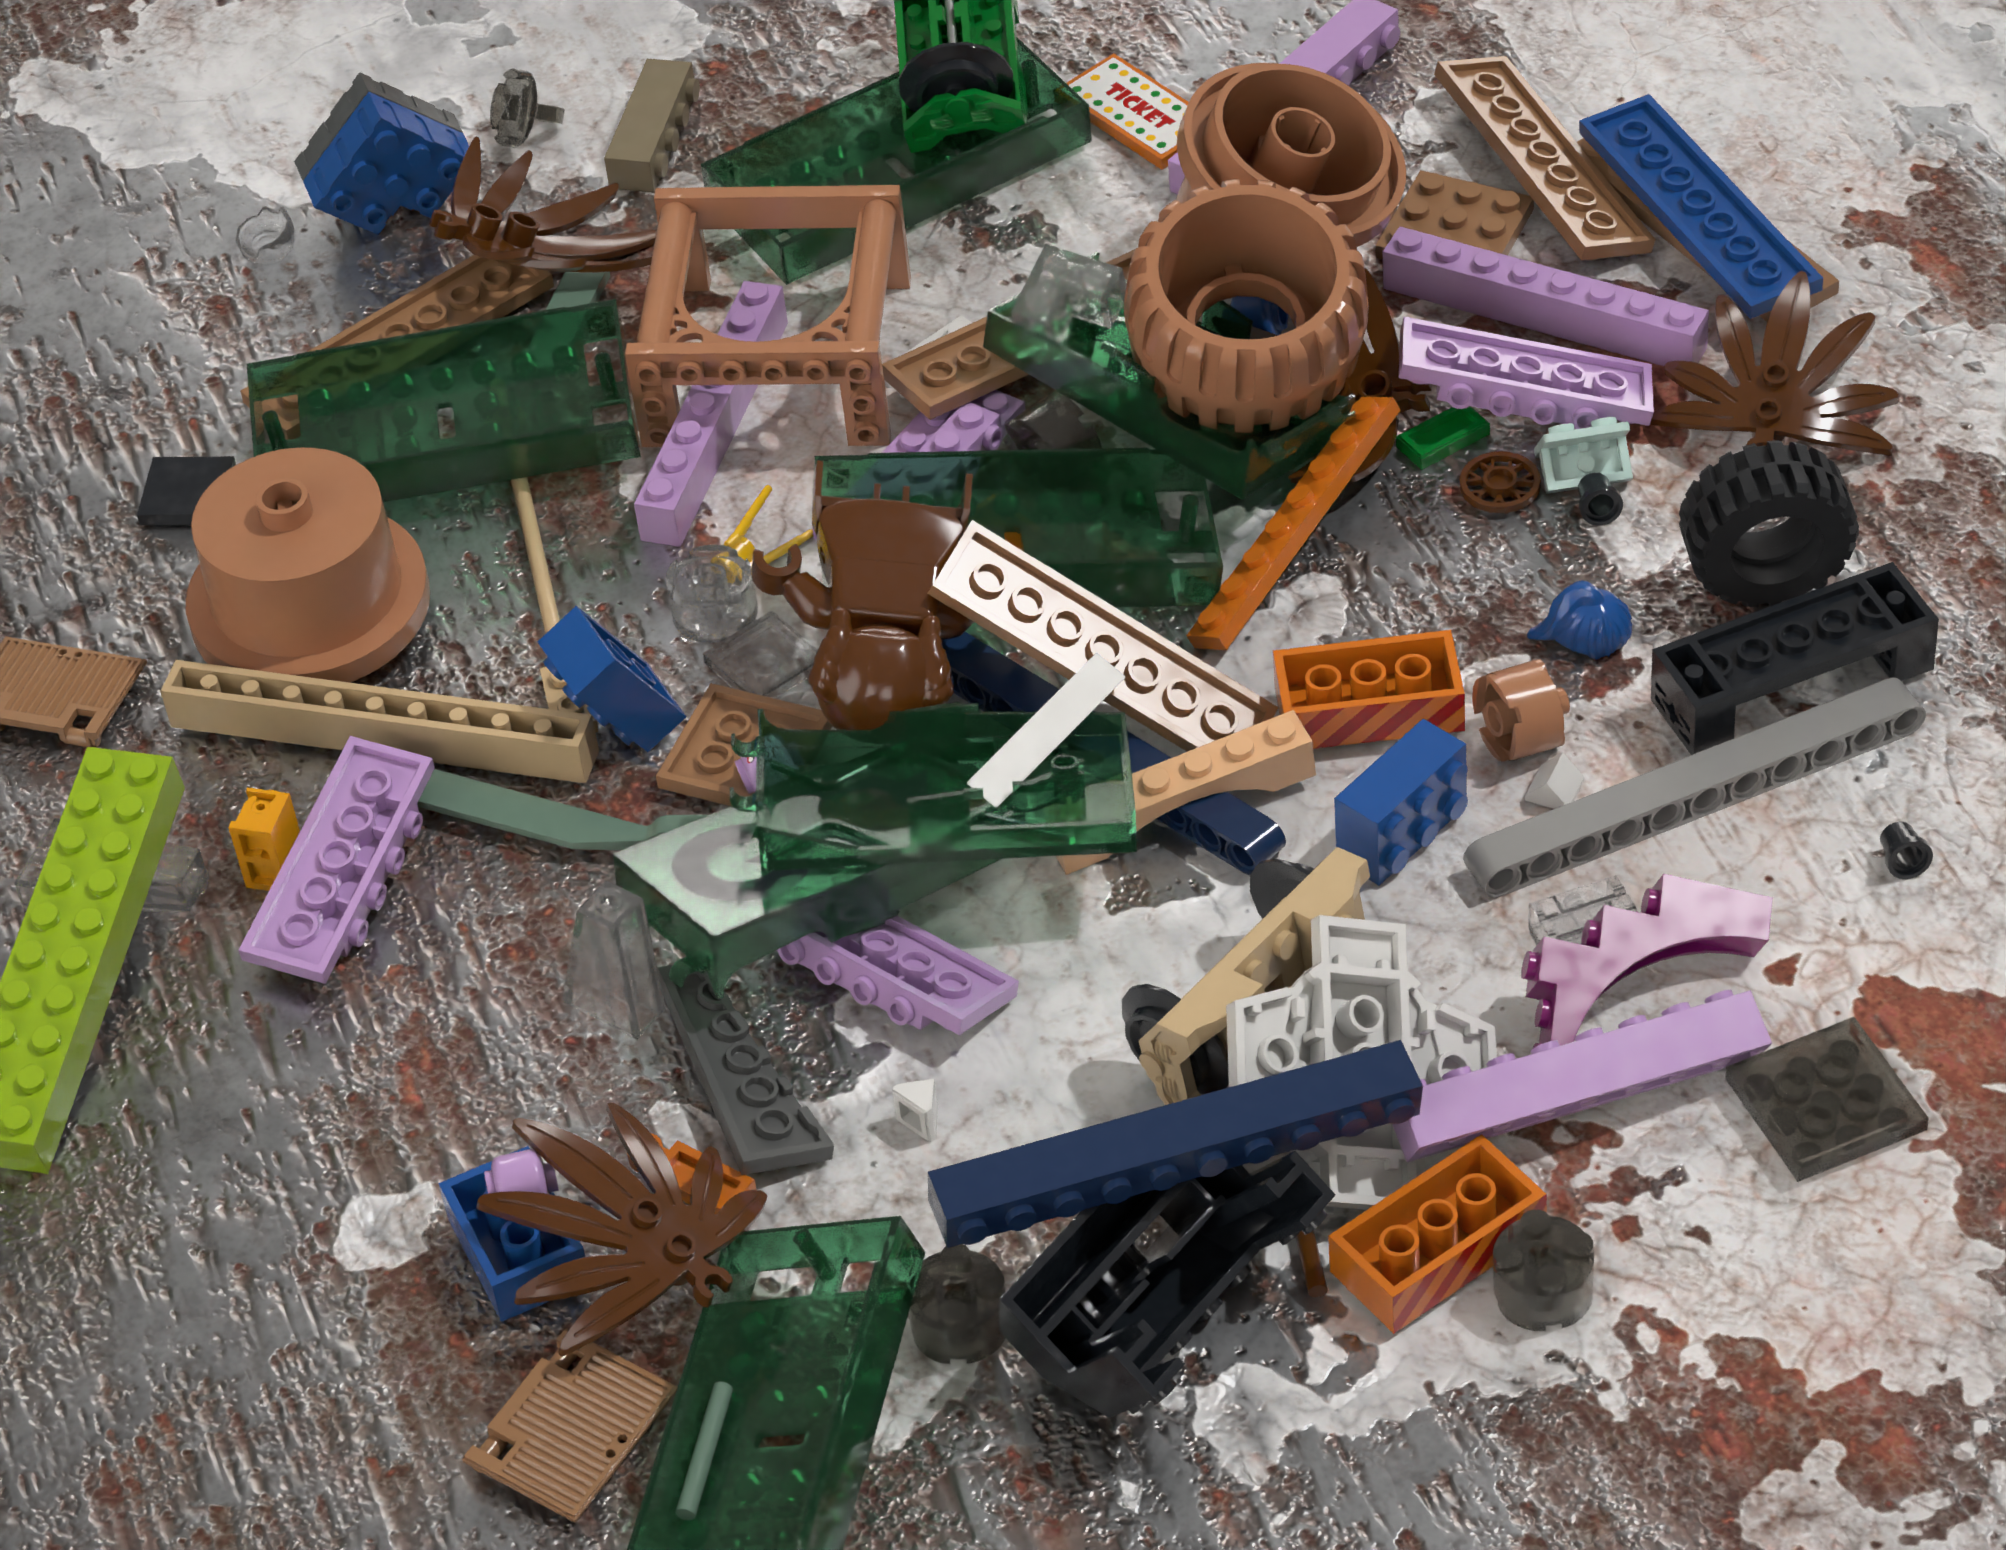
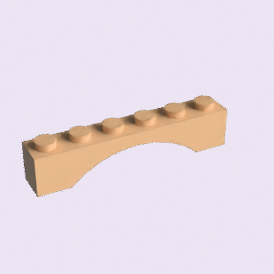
[1042,710,1316,875]

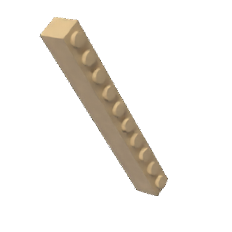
[160,660,599,783]

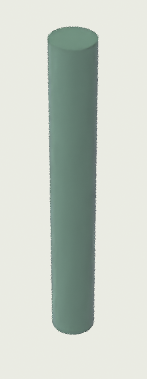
[675,1382,733,1520]

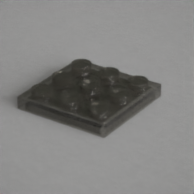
[1725,1017,1929,1182]

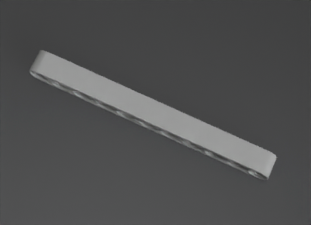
[1463,678,1926,898]

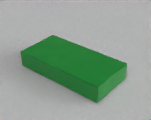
[1396,406,1490,470]

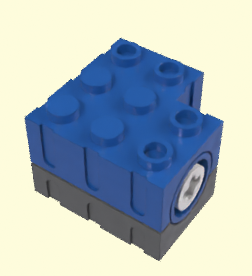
[294,72,469,235]

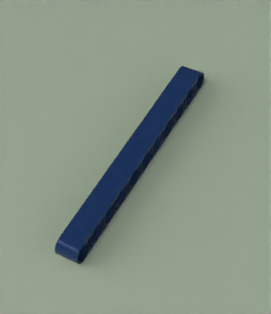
[942,632,1286,875]

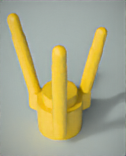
[711,485,814,581]

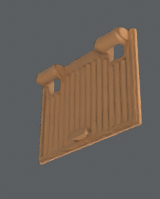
[0,636,147,748]
[462,1328,678,1523]

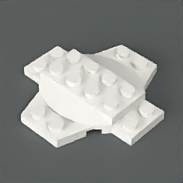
[1226,915,1497,1210]

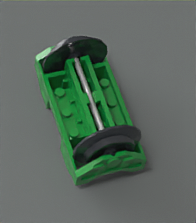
[894,0,1028,153]

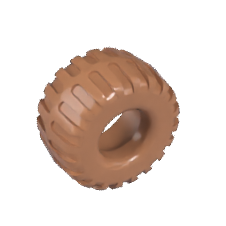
[1124,179,1369,433]

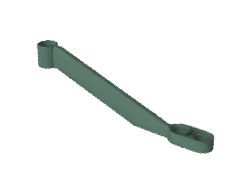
[417,769,735,859]

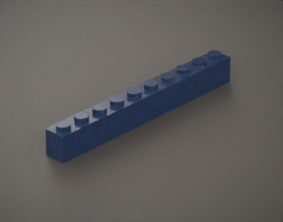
[928,1040,1423,1248]

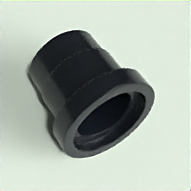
[1578,473,1623,526]
[1880,821,1933,879]

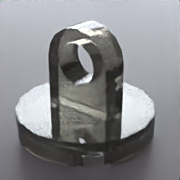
[490,68,565,148]

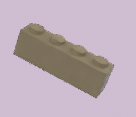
[604,58,700,193]

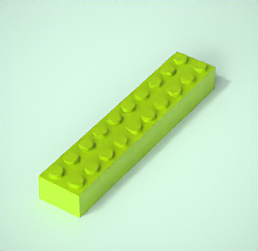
[0,747,185,1174]

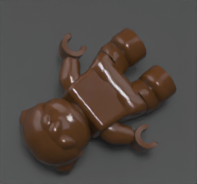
[751,460,974,744]

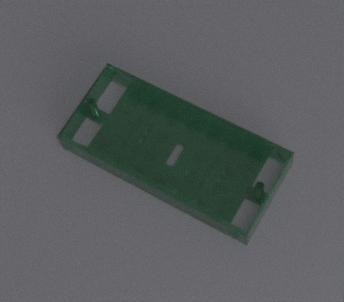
[701,38,1092,285]
[247,299,641,502]
[812,447,1223,608]
[627,1216,926,1550]

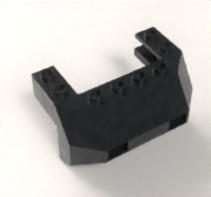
[999,1151,1336,1418]

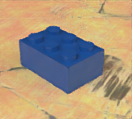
[537,606,687,752]
[1334,719,1468,886]
[438,1146,585,1322]

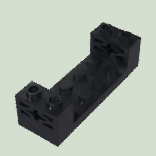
[1651,562,1939,755]

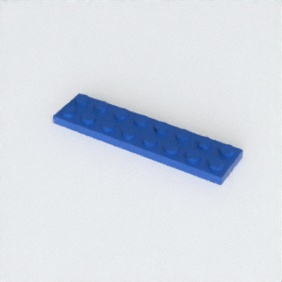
[1579,94,1823,319]

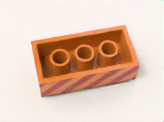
[1273,630,1465,749]
[1328,1134,1547,1334]

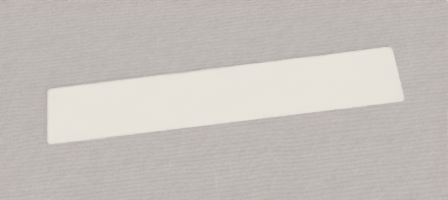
[967,653,1125,807]

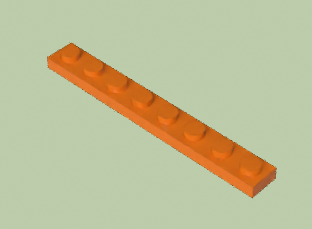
[1186,397,1400,650]

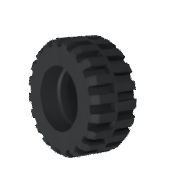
[1679,440,1859,608]

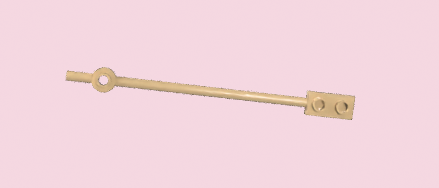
[485,380,599,733]

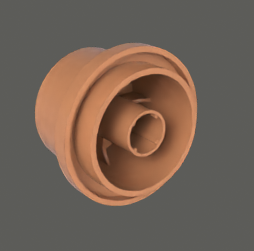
[1175,63,1406,247]
[186,448,430,683]

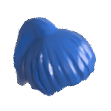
[1527,581,1632,659]

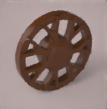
[1460,451,1541,514]

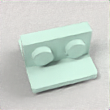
[1534,417,1633,494]

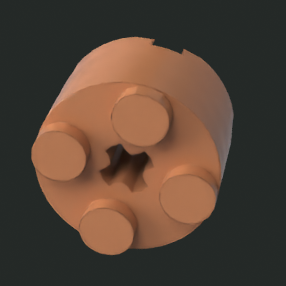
[1472,659,1570,762]

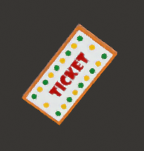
[1056,53,1189,170]

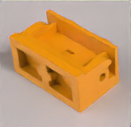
[228,787,300,891]

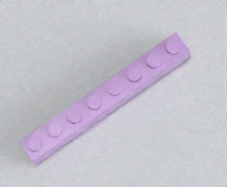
[1168,0,1400,194]
[1383,226,1709,366]
[634,281,788,547]
[1393,990,1772,1162]

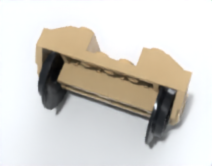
[1122,847,1370,1105]

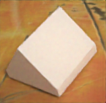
[1525,752,1584,809]
[892,1078,938,1142]

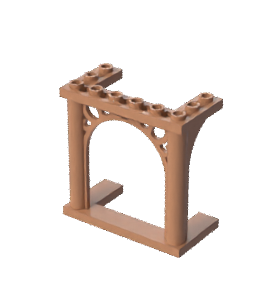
[625,185,911,447]

